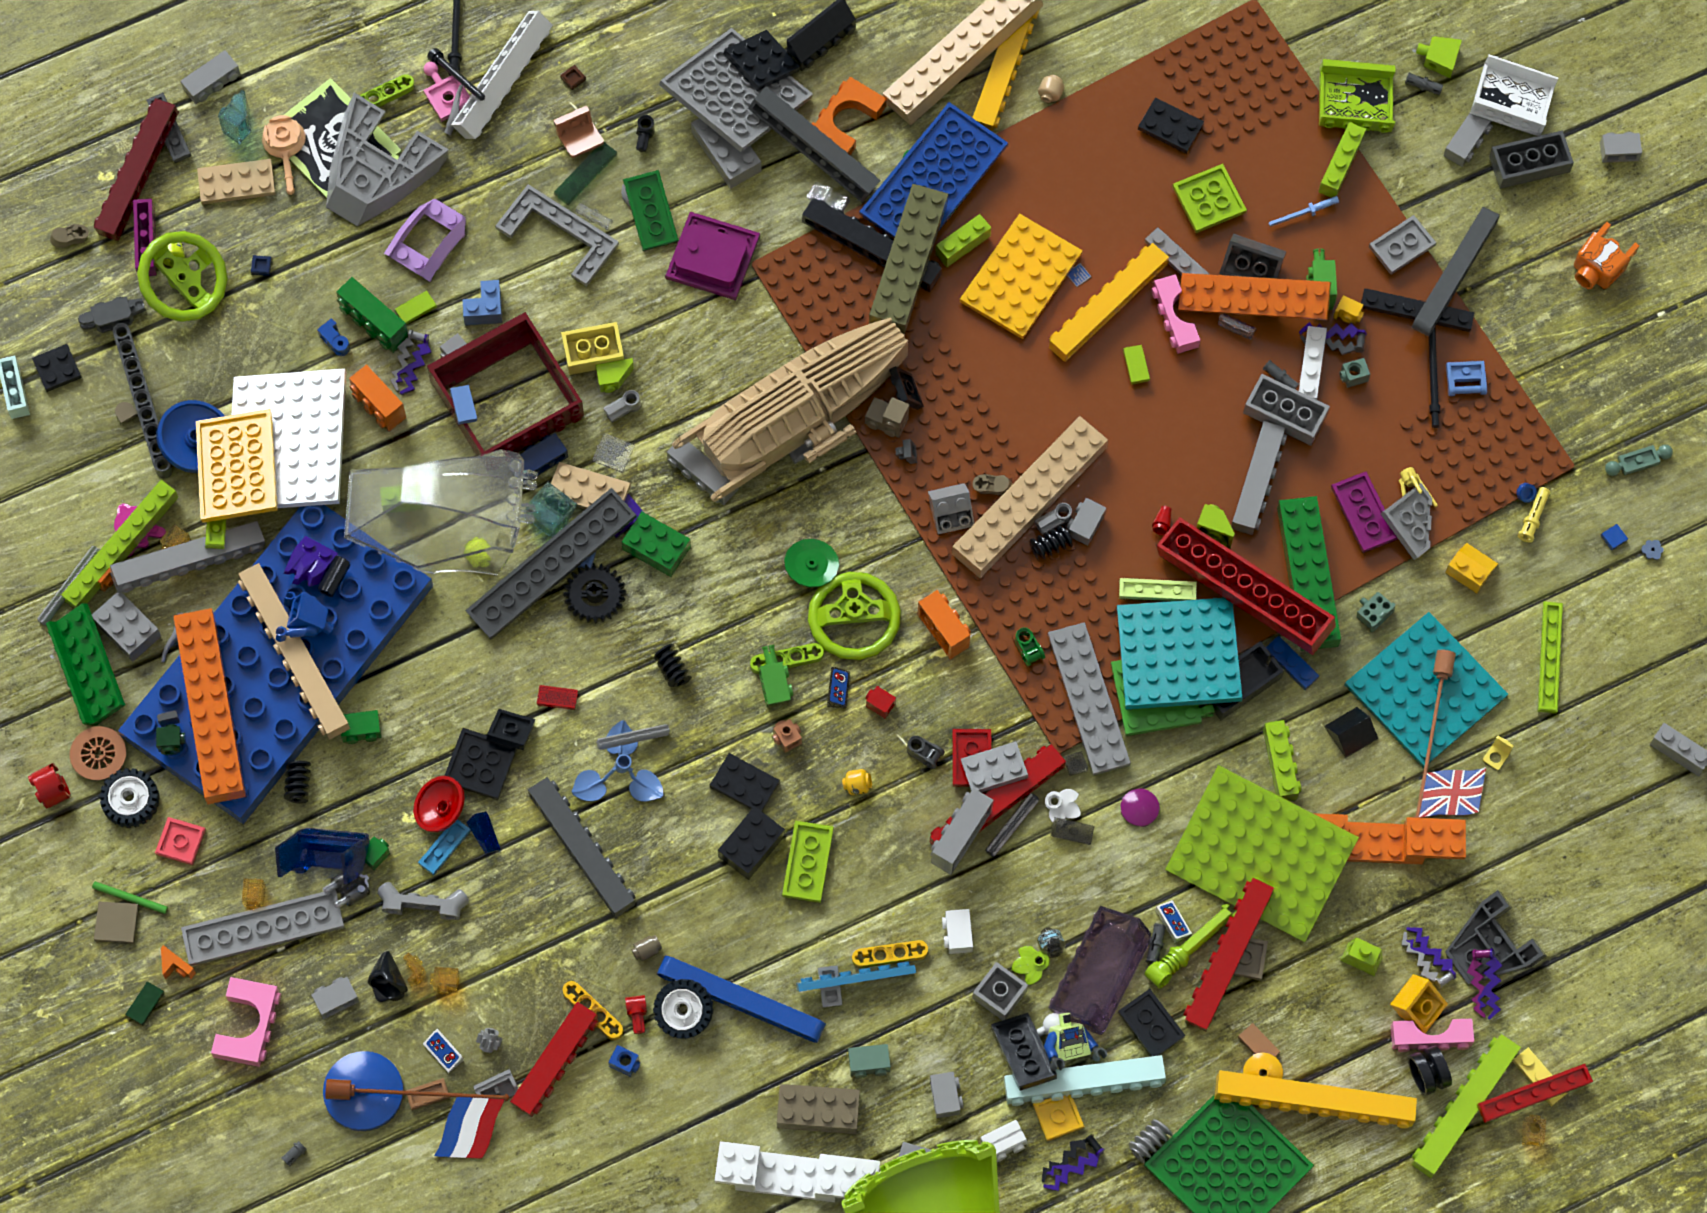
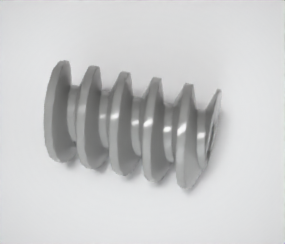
[1129,1119,1173,1163]

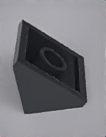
[1324,707,1378,758]

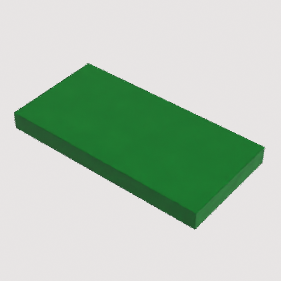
[623,170,679,251]

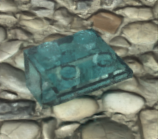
[218,90,251,144]
[523,482,577,538]

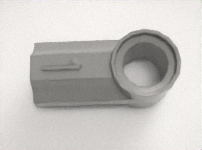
[603,390,641,423]
[1035,503,1072,535]

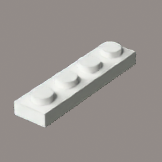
[1299,326,1327,400]

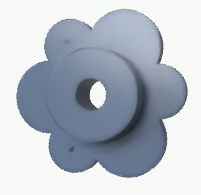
[1641,540,1664,560]

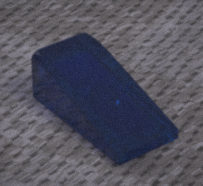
[466,811,500,854]

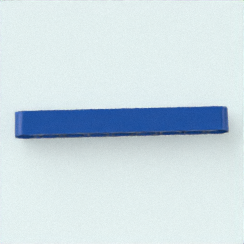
[657,956,826,1043]

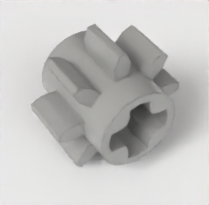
[476,1028,502,1053]

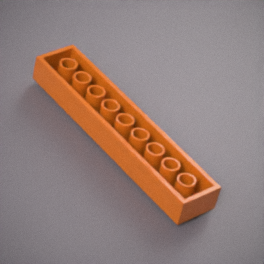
[174,608,246,805]

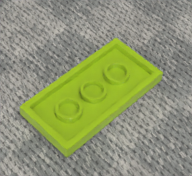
[782,820,834,903]

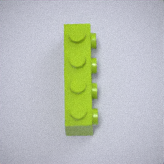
[1263,720,1301,801]

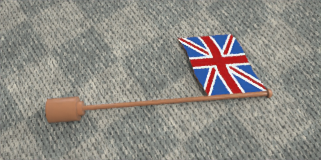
[1413,650,1486,818]

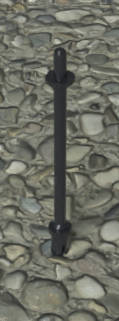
[447,0,462,76]

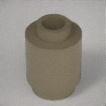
[631,935,662,961]

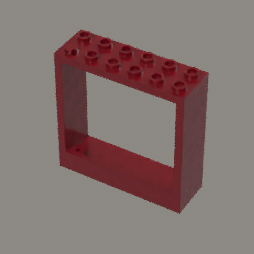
[427,312,584,470]

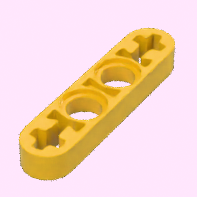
[852,940,928,968]
[562,981,623,1040]

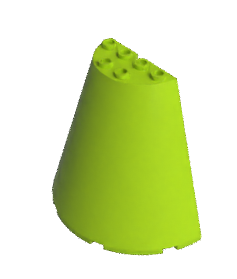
[842,1140,1000,1213]

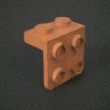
[553,105,604,158]

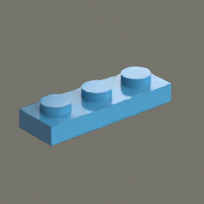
[418,819,471,876]

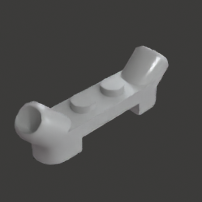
[377,882,469,920]

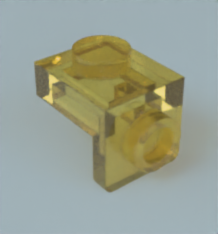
[403,952,426,987]

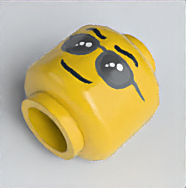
[842,769,872,795]

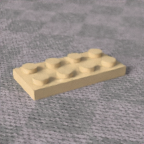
[197,159,276,205]
[546,462,631,509]

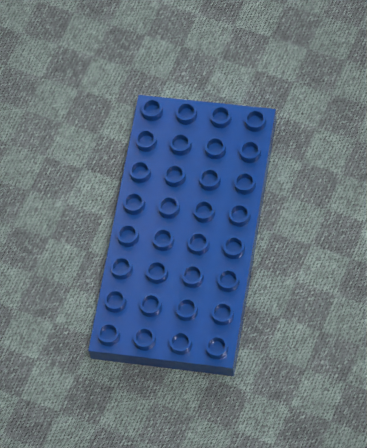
[118,505,433,824]

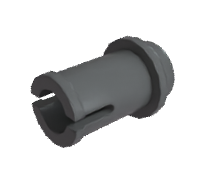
[281,1141,307,1167]

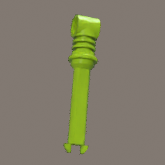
[1144,904,1236,989]

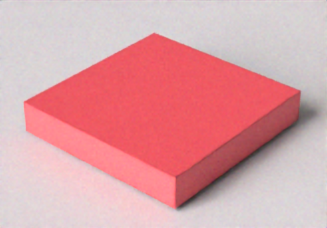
[155,817,206,865]

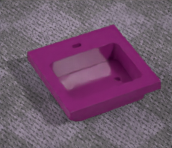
[665,212,760,301]

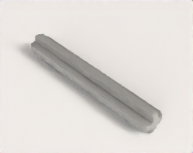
[596,724,670,750]

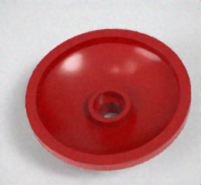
[413,776,465,832]

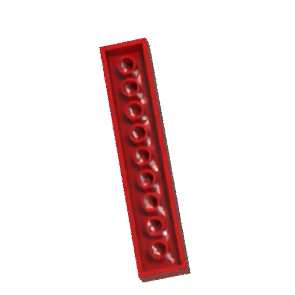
[1157,517,1336,655]

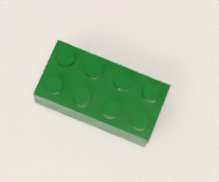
[336,277,408,353]

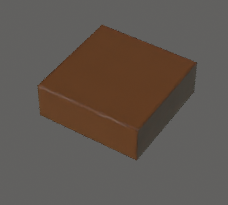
[560,65,586,90]

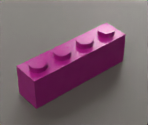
[133,199,157,276]

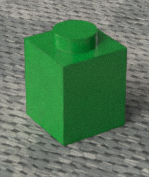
[358,836,390,871]

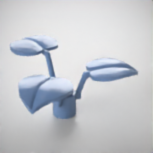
[572,720,663,802]

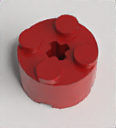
[28,763,71,809]

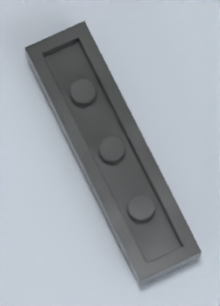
[147,92,192,163]

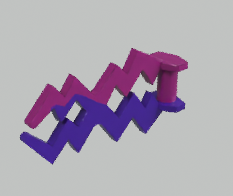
[1467,948,1503,1020]

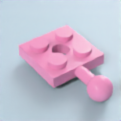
[423,62,470,122]

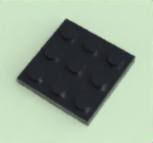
[723,29,800,91]
[444,728,517,800]

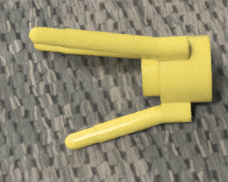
[1398,467,1438,507]

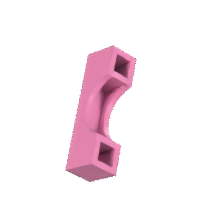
[1151,274,1200,354]
[1391,1019,1474,1052]

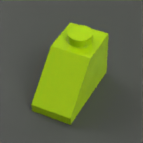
[596,358,634,393]

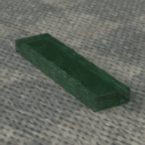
[554,142,617,205]

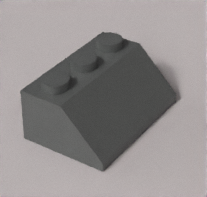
[1219,234,1287,279]

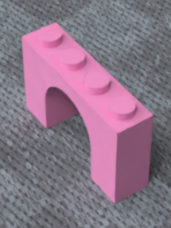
[211,977,281,1067]

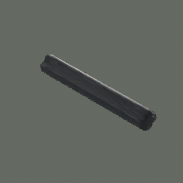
[985,793,1039,857]

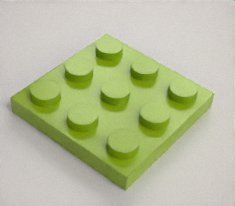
[1172,164,1247,233]

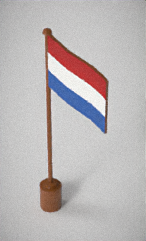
[325,1079,509,1159]

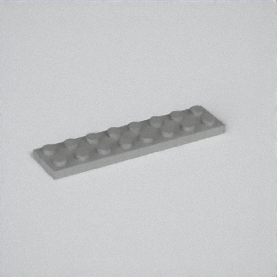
[1048,622,1131,776]
[181,889,345,966]

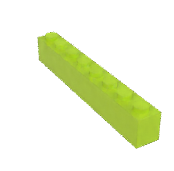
[61,480,179,609]
[1412,1034,1521,1179]

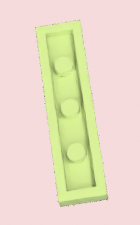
[1119,578,1197,601]

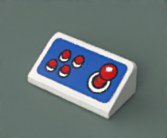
[1155,900,1192,943]
[423,1029,464,1073]

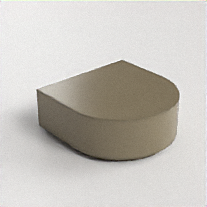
[115,402,138,425]

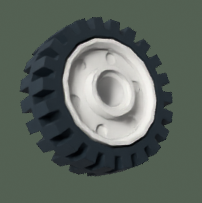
[100,768,159,828]
[653,979,714,1039]

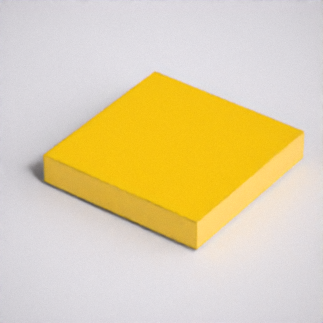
[1033,1095,1084,1142]

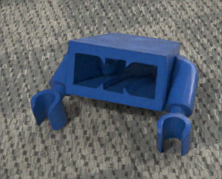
[276,591,334,642]

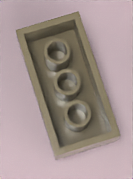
[777,1084,860,1134]

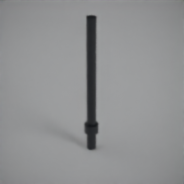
[1428,326,1441,428]

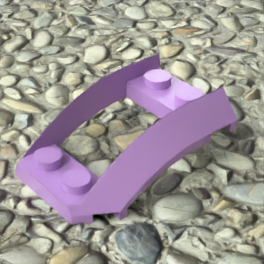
[384,199,466,282]

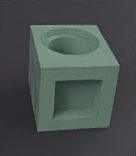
[1339,358,1371,388]

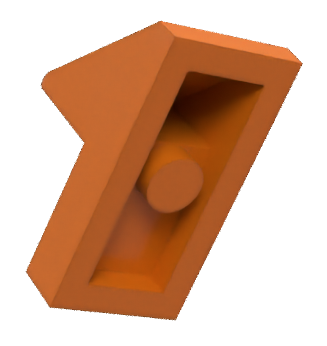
[161,945,196,980]

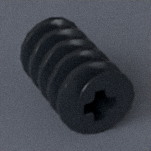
[1029,526,1073,560]
[654,644,692,687]
[284,760,311,804]

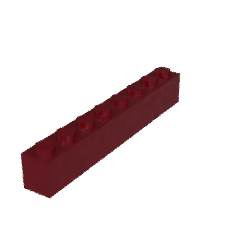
[94,98,179,241]

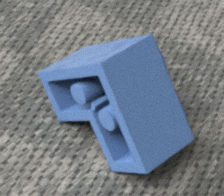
[462,280,502,325]

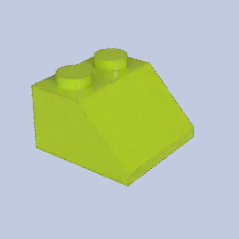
[1196,504,1235,549]

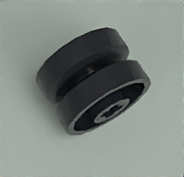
[1408,1045,1452,1096]

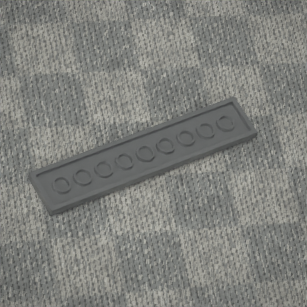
[465,488,637,640]

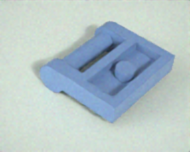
[1446,361,1487,396]

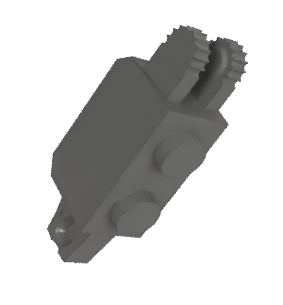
[78,297,146,333]

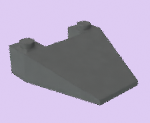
[1445,890,1547,984]

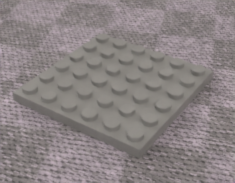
[659,28,813,152]

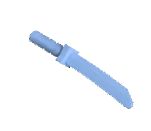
[1269,196,1339,226]

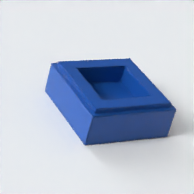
[1601,524,1628,550]

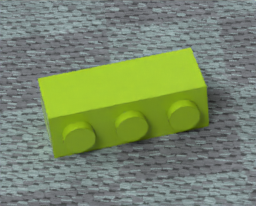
[935,214,991,267]

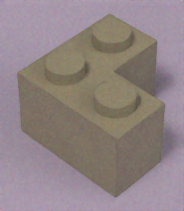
[865,397,909,438]

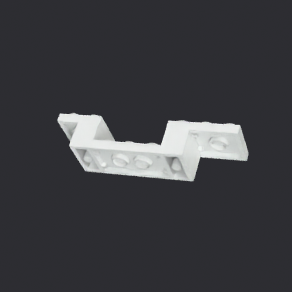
[715,1141,880,1202]

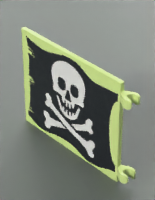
[284,78,402,198]

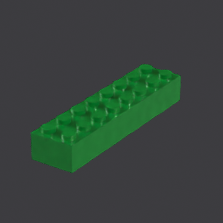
[1277,496,1341,651]

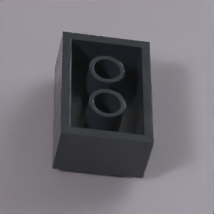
[718,806,785,880]

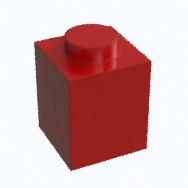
[865,686,896,719]

